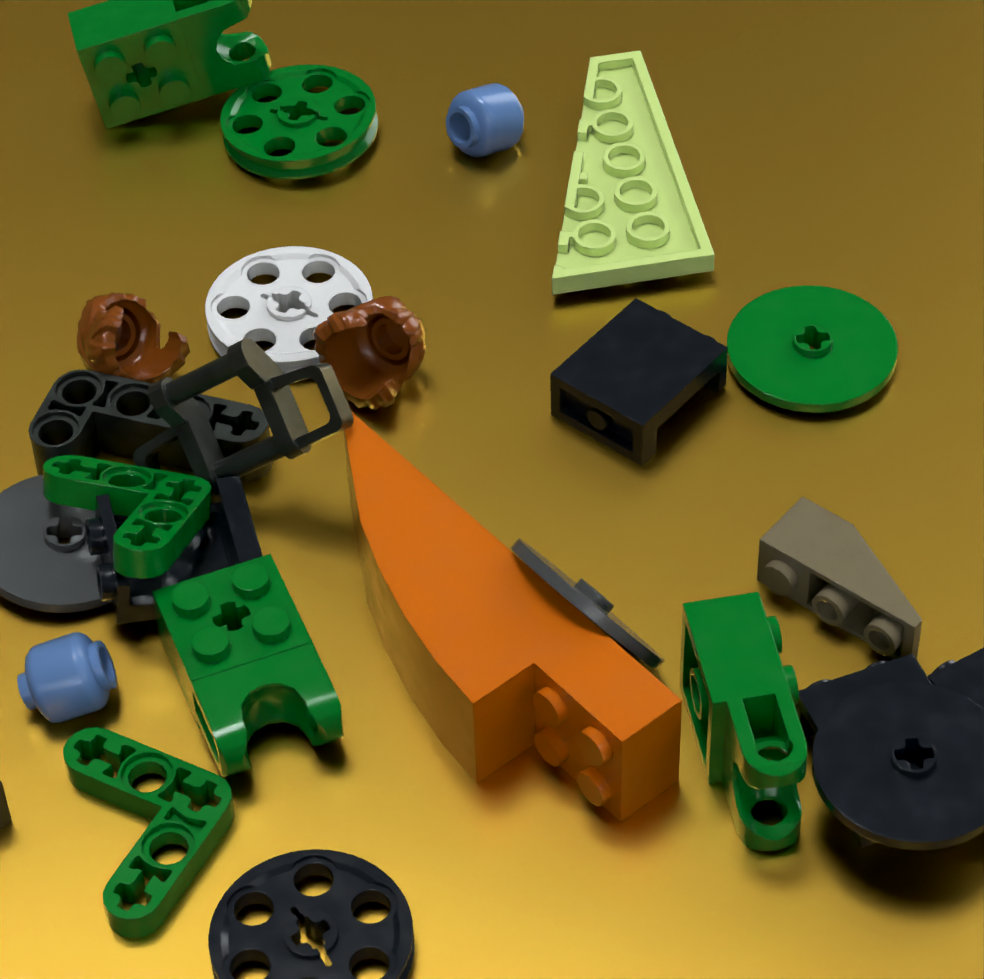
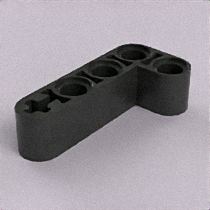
[28,369,273,483]

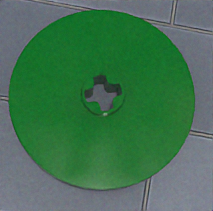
[727,285,898,413]

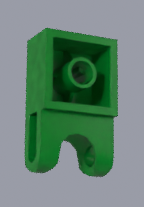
[67,0,271,129]
[152,554,344,777]
[679,592,807,851]

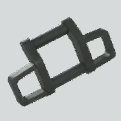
[133,338,354,496]

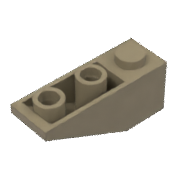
[757,496,922,659]

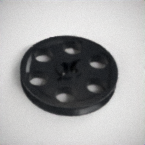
[208,849,415,979]

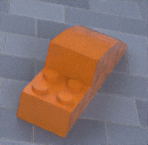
[344,412,682,822]

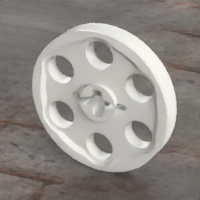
[205,246,373,374]

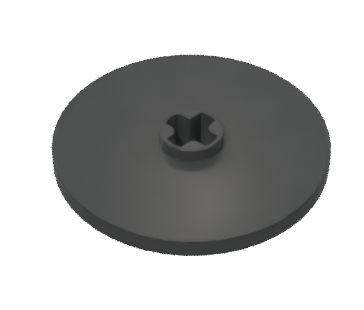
[0,475,116,613]
[511,538,665,671]

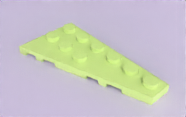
[552,50,715,295]

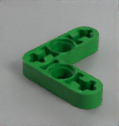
[43,455,211,579]
[63,727,235,938]

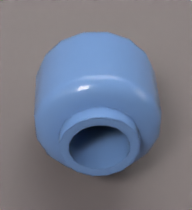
[446,83,524,157]
[17,632,117,723]

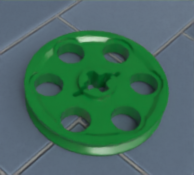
[220,64,378,179]

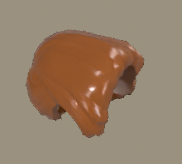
[77,292,190,384]
[312,296,427,410]

